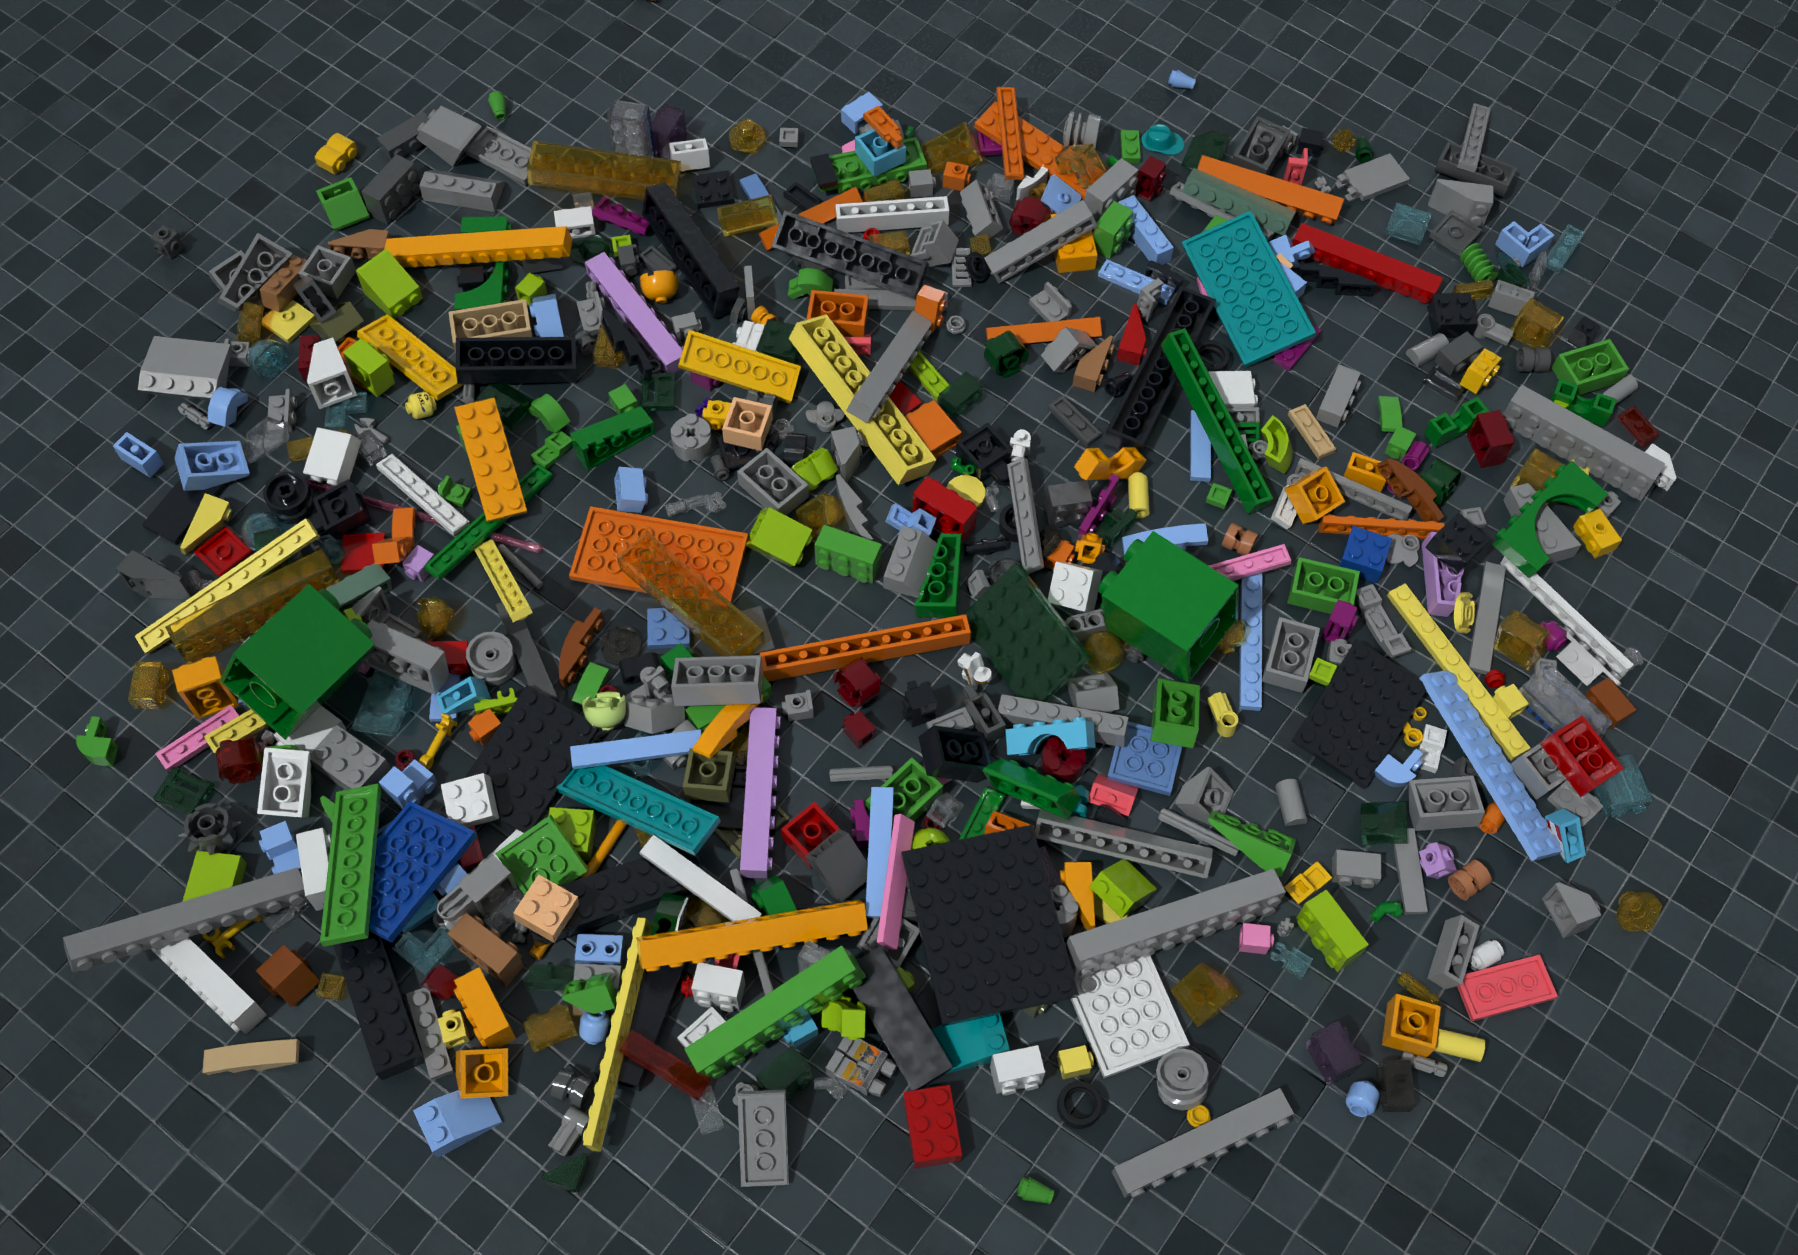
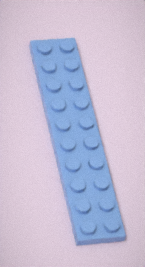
[1419,670,1562,861]

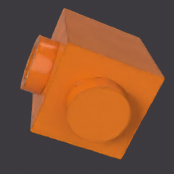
[943,161,971,191]
[1044,538,1075,571]
[468,708,501,747]

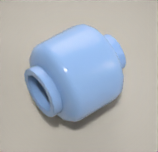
[579,1011,610,1045]
[1346,1081,1380,1117]

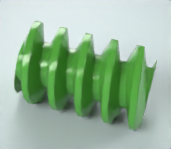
[1460,243,1498,286]

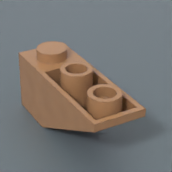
[328,229,391,259]
[1072,335,1115,392]

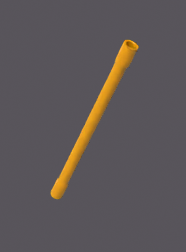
[528,820,627,960]

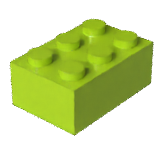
[1297,890,1369,973]

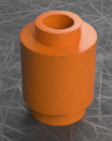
[1479,802,1506,834]

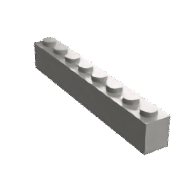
[846,310,933,423]
[1035,809,1212,879]
[1112,1088,1294,1199]

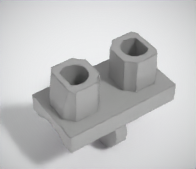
[640,666,671,699]

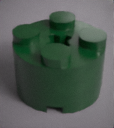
[984,330,1029,377]
[1421,458,1462,506]

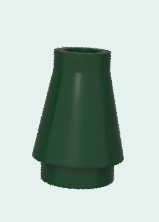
[1355,136,1374,163]

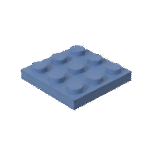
[1107,721,1182,796]

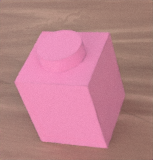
[1239,923,1274,954]

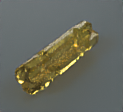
[1397,972,1440,1005]

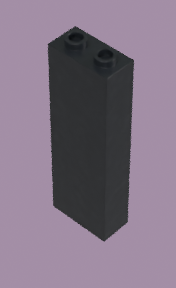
[853,945,955,1091]
[594,961,689,1092]

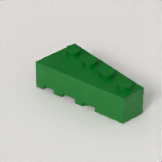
[570,406,655,471]
[914,534,963,618]

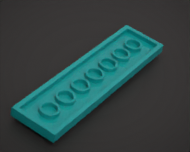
[556,765,721,856]

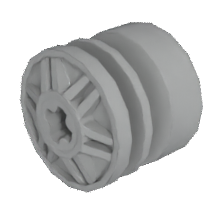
[1063,111,1101,155]

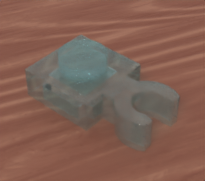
[1269,942,1313,980]

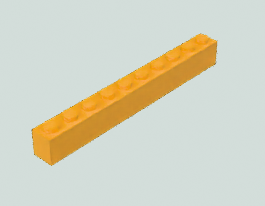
[384,226,572,268]
[636,900,868,971]

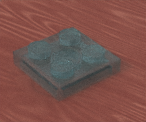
[1384,202,1432,245]

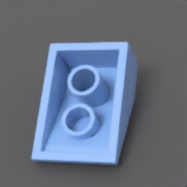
[175,441,250,491]
[413,1090,502,1158]

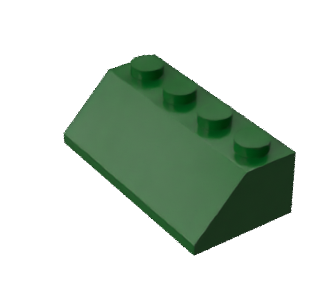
[982,759,1080,820]

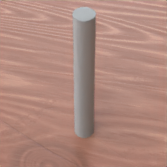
[498,544,543,589]

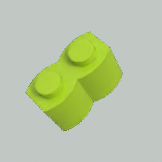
[790,448,838,491]

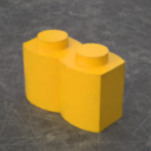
[314,133,358,175]

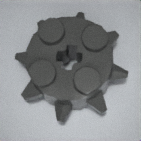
[179,803,241,855]

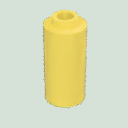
[1128,472,1150,518]
[1434,1028,1485,1062]

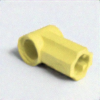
[1208,692,1238,737]

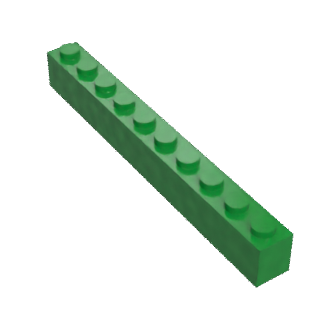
[1161,328,1273,514]

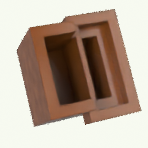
[256,945,320,1007]

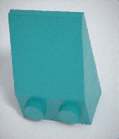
[933,1014,1010,1074]

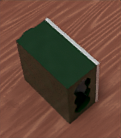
[651,892,688,935]

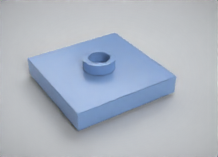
[1041,174,1082,214]

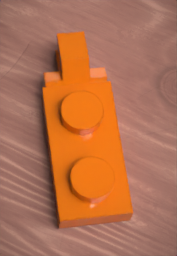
[863,106,903,149]

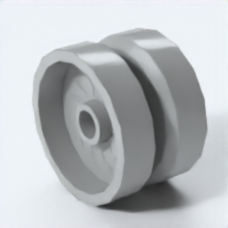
[466,631,517,686]
[1156,1048,1208,1111]

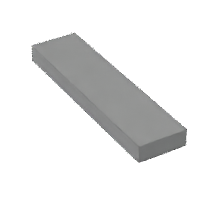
[1391,828,1428,915]

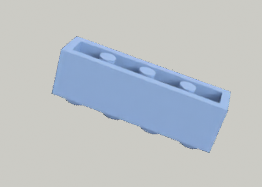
[1118,195,1174,265]

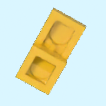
[1284,861,1332,905]

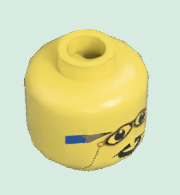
[405,392,436,419]

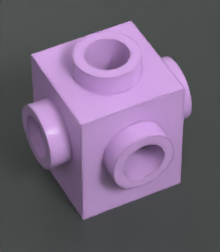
[1419,842,1457,879]

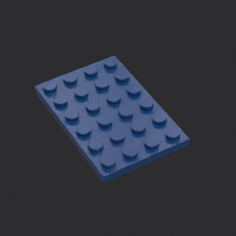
[323,801,478,943]

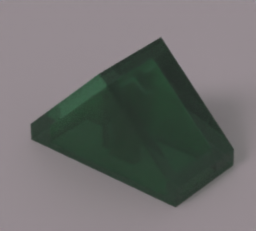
[541,1153,590,1194]

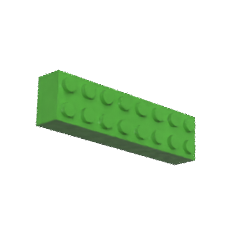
[684,946,866,1079]

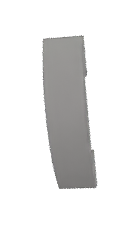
[1355,584,1412,658]

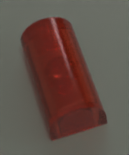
[1617,405,1660,448]

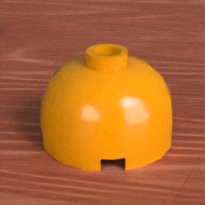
[640,270,679,304]

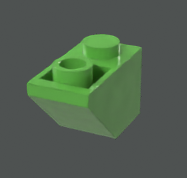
[562,974,617,1014]

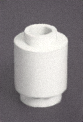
[1469,940,1504,970]

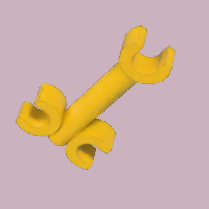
[419,713,458,770]
[202,914,265,959]

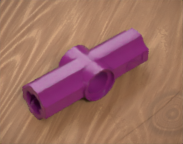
[1386,441,1430,495]

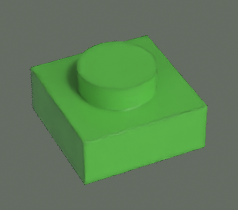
[1205,483,1232,509]

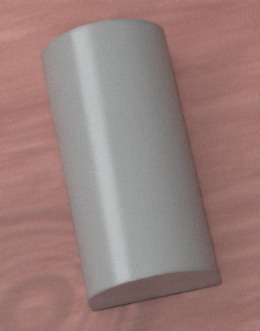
[1406,333,1449,367]
[1603,375,1638,405]
[1227,407,1260,428]
[1275,779,1308,826]

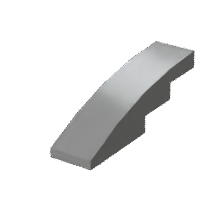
[836,474,873,541]

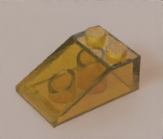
[920,121,983,174]

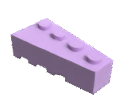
[1422,532,1464,617]

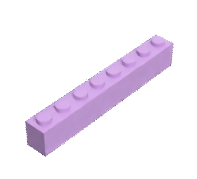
[585,252,683,376]
[740,707,781,879]

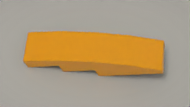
[693,694,763,758]

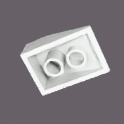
[257,748,311,818]

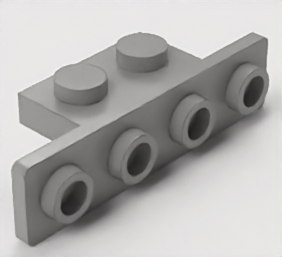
[1556,626,1622,688]

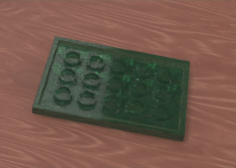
[963,562,1092,702]

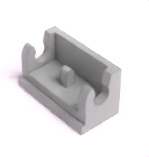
[1488,280,1535,319]

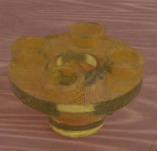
[729,118,765,154]
[1616,891,1662,932]

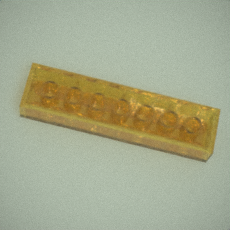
[527,141,681,200]
[617,531,766,657]
[165,549,340,664]

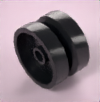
[263,472,315,525]

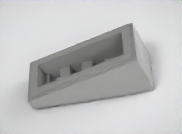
[951,248,971,287]

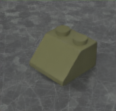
[309,301,364,344]

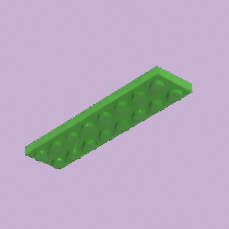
[320,784,382,947]

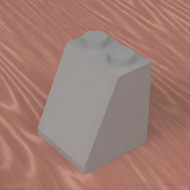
[416,106,482,167]

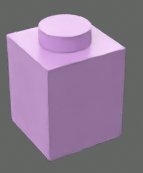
[402,545,434,582]

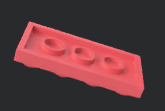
[1457,954,1558,1022]

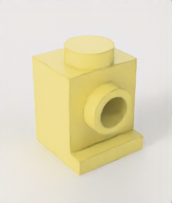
[438,1009,470,1049]

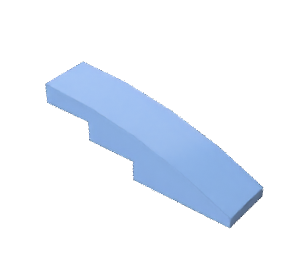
[1122,523,1208,556]

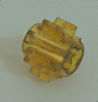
[1332,129,1356,151]

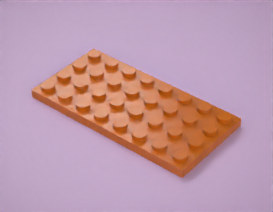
[569,506,748,608]

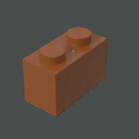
[1583,677,1636,730]

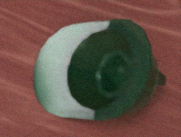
[570,234,614,263]
[1496,252,1531,287]

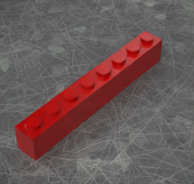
[1292,223,1443,304]

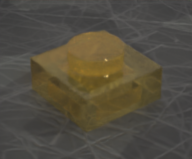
[969,234,991,255]
[316,973,346,1001]

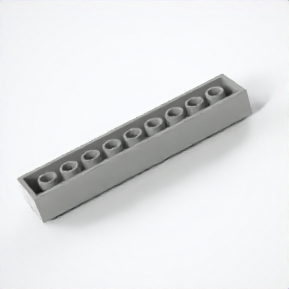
[1066,869,1286,978]

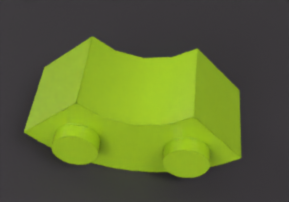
[1261,415,1293,474]
[822,996,866,1040]

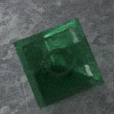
[1182,130,1231,169]
[1360,801,1408,845]

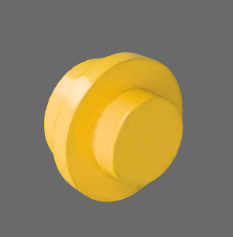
[1187,1105,1210,1128]

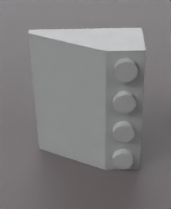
[138,336,232,401]

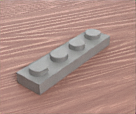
[406,987,454,1081]

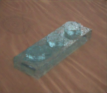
[1542,224,1585,274]

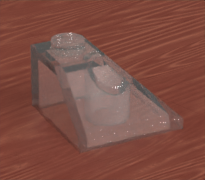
[244,416,289,467]

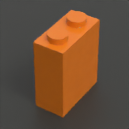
[904,400,962,458]

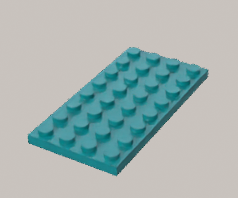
[1181,210,1316,368]

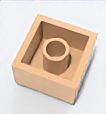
[722,397,773,451]
[513,875,579,943]

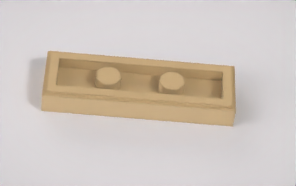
[1288,404,1336,459]

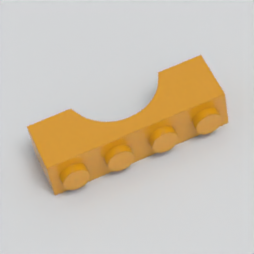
[1074,447,1147,480]

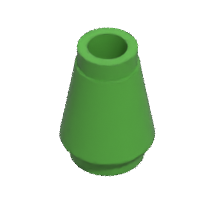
[488,91,506,120]
[1017,1177,1054,1204]

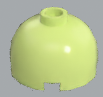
[582,692,626,730]

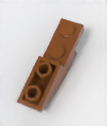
[1375,458,1444,522]
[559,607,604,689]

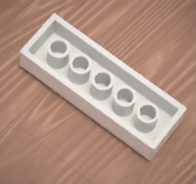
[151,938,267,1035]

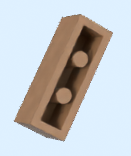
[260,255,307,313]

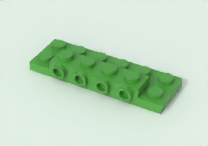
[811,137,927,193]

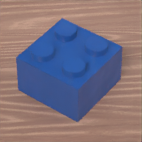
[1339,526,1392,583]

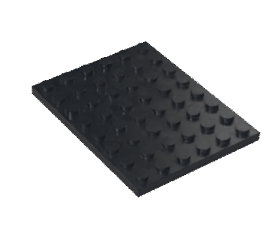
[901,825,1079,1027]

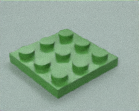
[495,815,589,896]

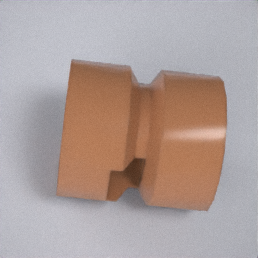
[1221,522,1258,556]
[1448,860,1492,900]

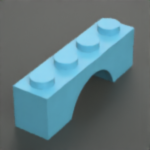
[1006,717,1096,756]

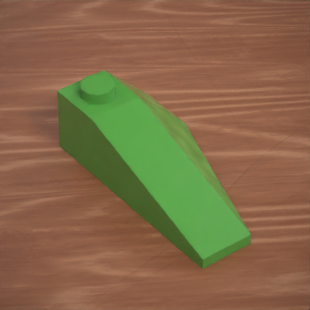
[1208,810,1296,877]

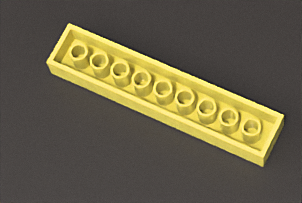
[789,314,936,485]

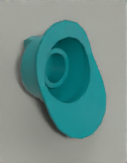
[1141,124,1184,155]

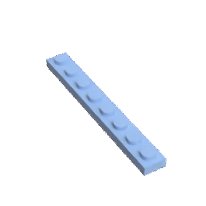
[1239,573,1262,711]

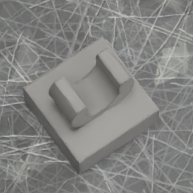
[966,570,993,598]

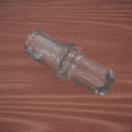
[664,494,706,517]

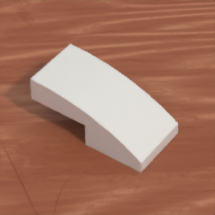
[1016,166,1049,201]
[1418,724,1447,773]

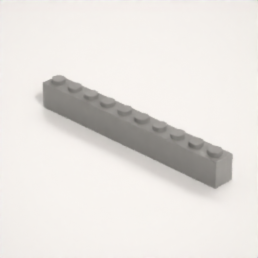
[63,867,307,973]

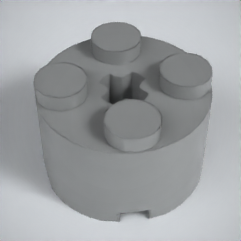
[671,414,712,462]
[1050,885,1078,938]

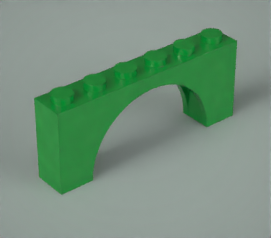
[454,216,513,311]
[1492,461,1608,578]

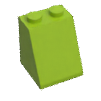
[356,249,423,319]
[746,507,812,567]

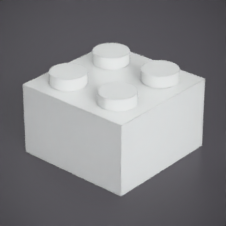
[1047,561,1103,612]
[441,773,499,828]
[691,963,746,1012]
[990,1045,1045,1095]

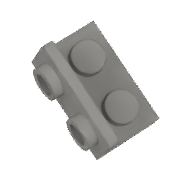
[1137,278,1163,323]
[1029,282,1072,322]
[576,291,606,335]
[267,389,297,433]
[1547,780,1603,828]

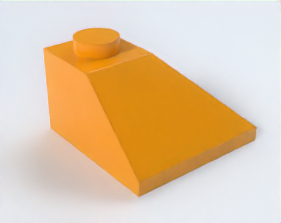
[456,1048,508,1099]

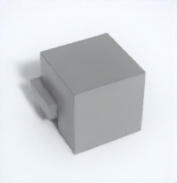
[910,220,959,267]

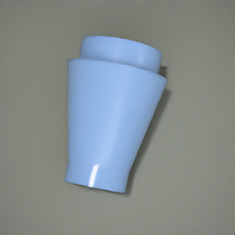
[1168,70,1196,90]

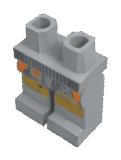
[826,1037,897,1097]

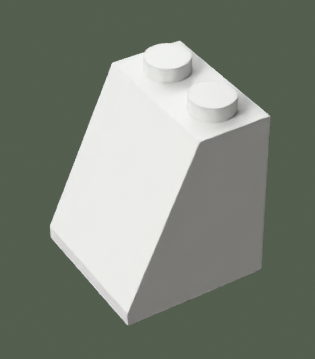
[307,337,357,409]

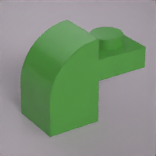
[788,268,833,299]
[527,393,570,433]
[76,716,118,767]

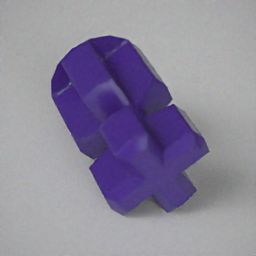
[695,397,711,418]

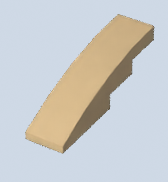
[202,1039,300,1075]

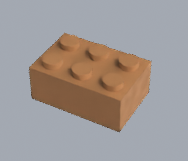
[447,913,524,987]

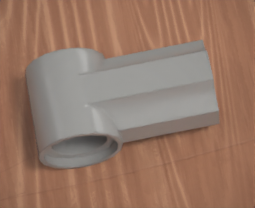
[1473,314,1514,346]
[548,1105,589,1157]

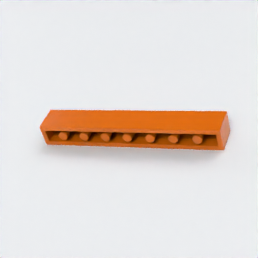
[1197,155,1344,225]

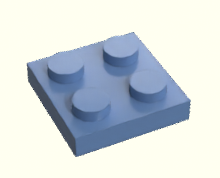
[647,606,690,649]

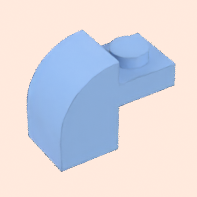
[1269,235,1315,268]
[207,387,248,427]
[885,503,936,536]
[1374,749,1423,787]

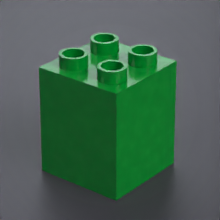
[1098,531,1239,683]
[220,584,375,740]

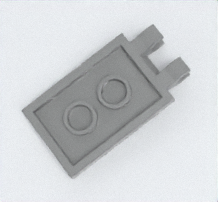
[1335,154,1410,202]

